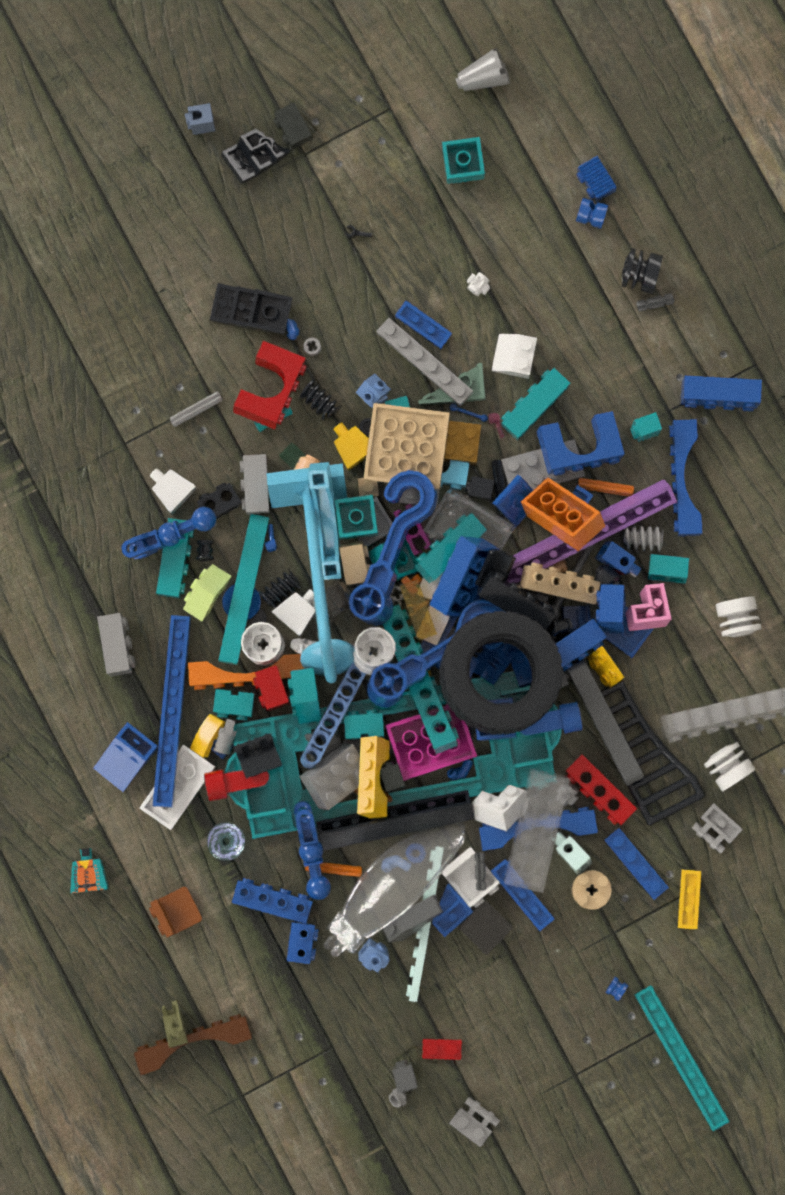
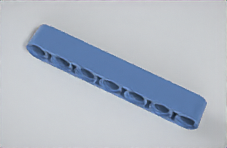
[300,652,373,769]

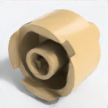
[572,870,612,910]

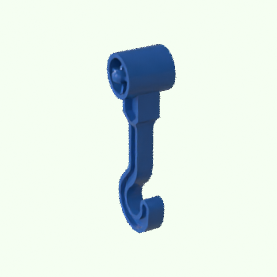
[349,470,438,626]
[367,600,505,708]

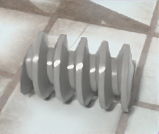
[623,525,663,551]

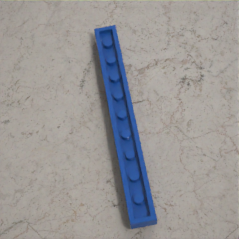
[153,615,191,808]

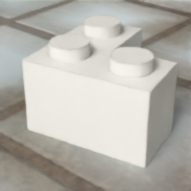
[471,785,528,831]

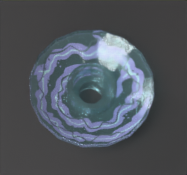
[207,822,245,861]

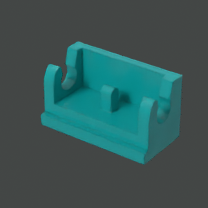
[647,554,689,584]

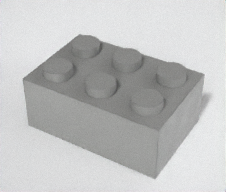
[97,613,136,677]
[299,743,360,810]

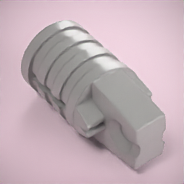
[214,719,236,755]

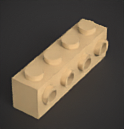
[520,563,600,605]

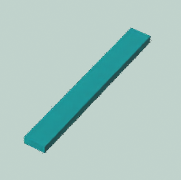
[218,514,269,665]
[634,985,730,1131]

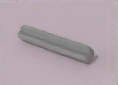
[170,392,222,427]

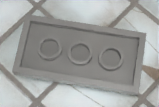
[501,439,585,490]

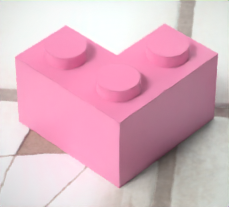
[625,583,671,631]

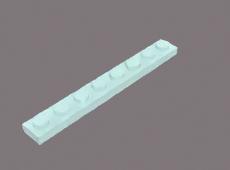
[406,847,444,1002]

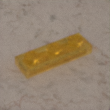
[400,580,437,641]

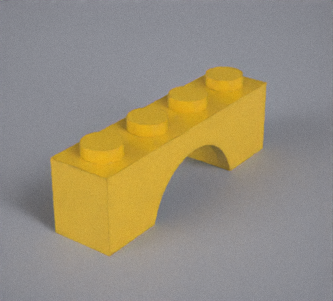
[357,736,390,818]

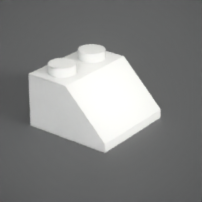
[492,334,537,379]

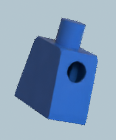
[595,541,641,577]

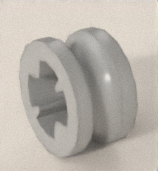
[304,338,321,356]

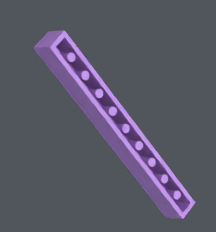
[507,479,677,583]

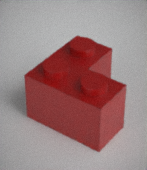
[253,665,290,712]

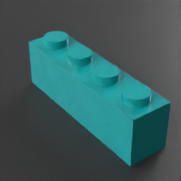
[501,368,571,441]
[414,513,487,583]
[156,518,194,599]

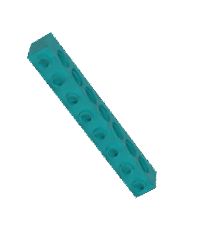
[382,604,459,754]

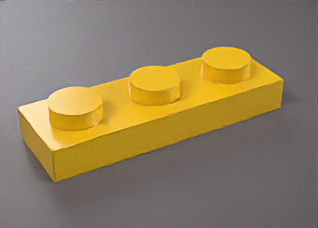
[677,870,701,929]

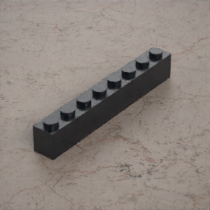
[317,790,474,851]

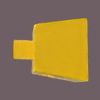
[333,422,369,471]

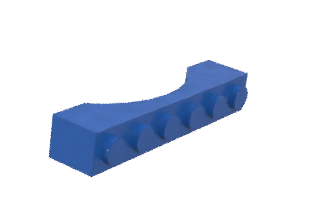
[669,419,702,536]
[479,807,598,851]

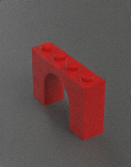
[233,341,307,429]

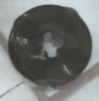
[312,579,352,624]

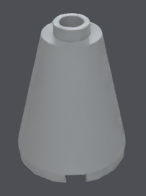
[456,48,510,91]

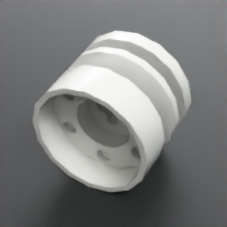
[716,596,761,637]
[241,622,285,666]
[353,627,395,675]
[704,742,756,791]

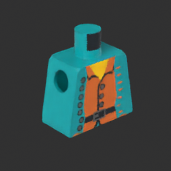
[70,848,109,893]

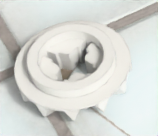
[290,638,316,654]

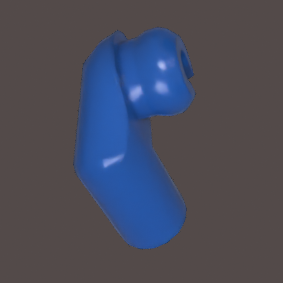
[447,759,473,781]

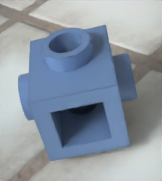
[356,374,391,408]
[358,938,389,973]

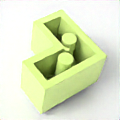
[183,564,231,621]

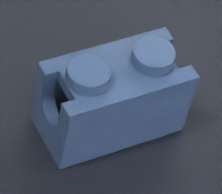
[185,103,215,135]

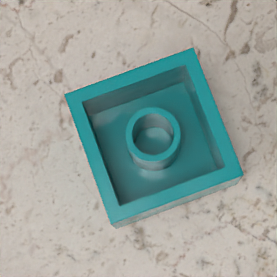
[442,137,485,184]
[335,495,378,540]
[288,668,321,723]

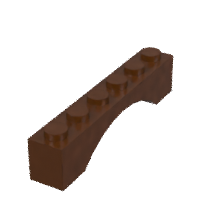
[134,1013,253,1075]

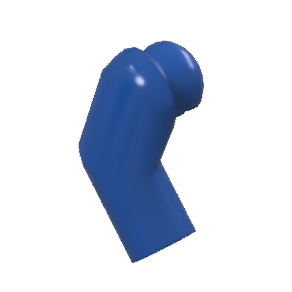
[286,318,299,340]

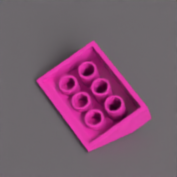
[385,705,477,781]

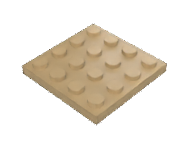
[363,403,450,489]

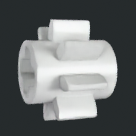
[467,272,490,296]

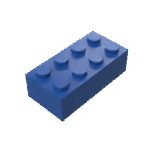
[681,376,762,411]
[429,536,499,617]

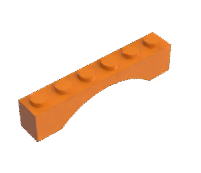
[188,654,304,690]

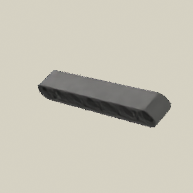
[567,659,644,786]

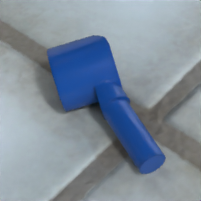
[264,524,277,552]

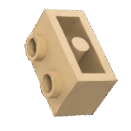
[339,540,371,585]

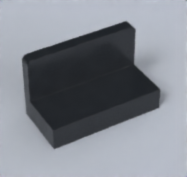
[475,549,516,586]

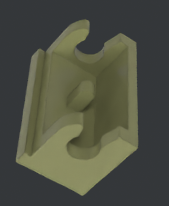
[162,1000,188,1048]

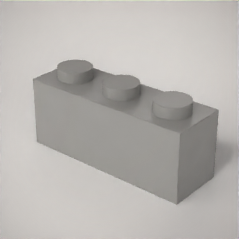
[240,454,270,515]

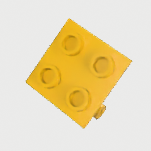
[587,646,624,687]

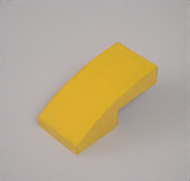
[190,714,225,757]

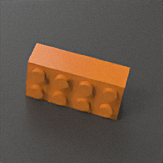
[521,477,605,551]

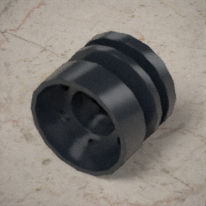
[621,247,663,294]

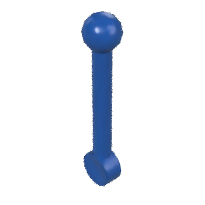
[450,403,488,422]

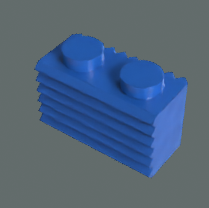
[576,156,617,203]

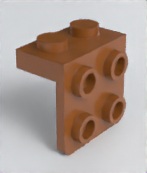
[149,887,202,938]

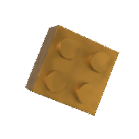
[444,421,481,466]

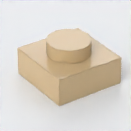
[358,478,379,497]

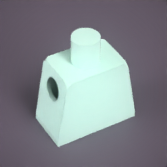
[552,832,592,875]

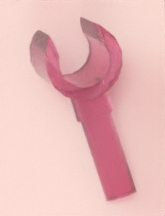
[488,413,505,439]

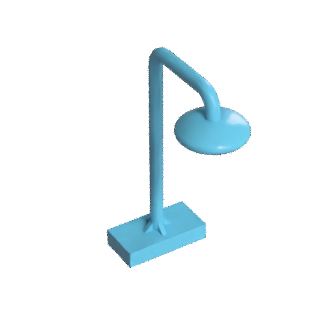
[266,463,354,683]

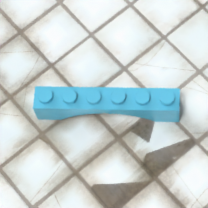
[308,462,343,580]

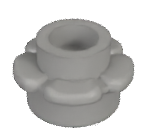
[389,1088,407,1107]

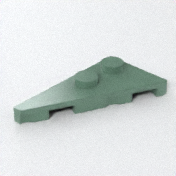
[418,363,485,406]

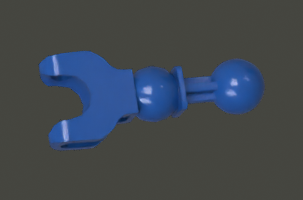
[122,507,216,559]
[294,801,331,900]

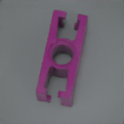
[393,504,432,556]

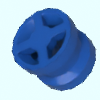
[605,977,628,1001]

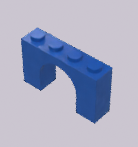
[537,411,624,476]

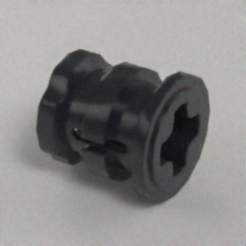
[195,540,214,561]

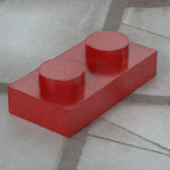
[422,1039,462,1060]

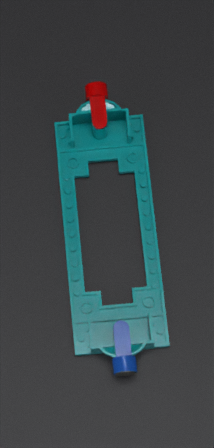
[204,671,583,839]

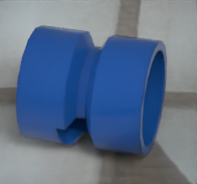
[576,198,608,229]

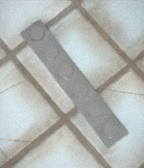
[376,318,473,407]

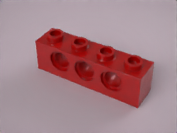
[565,755,637,826]

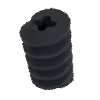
[300,379,342,421]
[258,568,302,608]

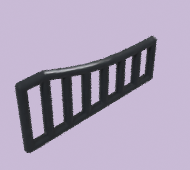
[583,681,705,826]

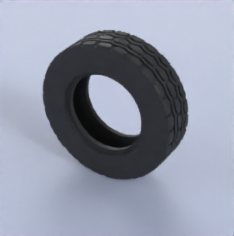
[439,611,563,735]

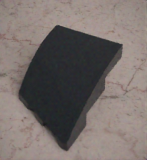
[221,129,291,185]

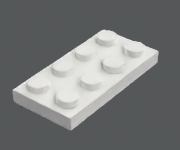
[140,745,215,830]

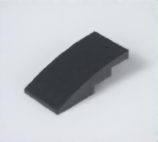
[209,283,293,335]

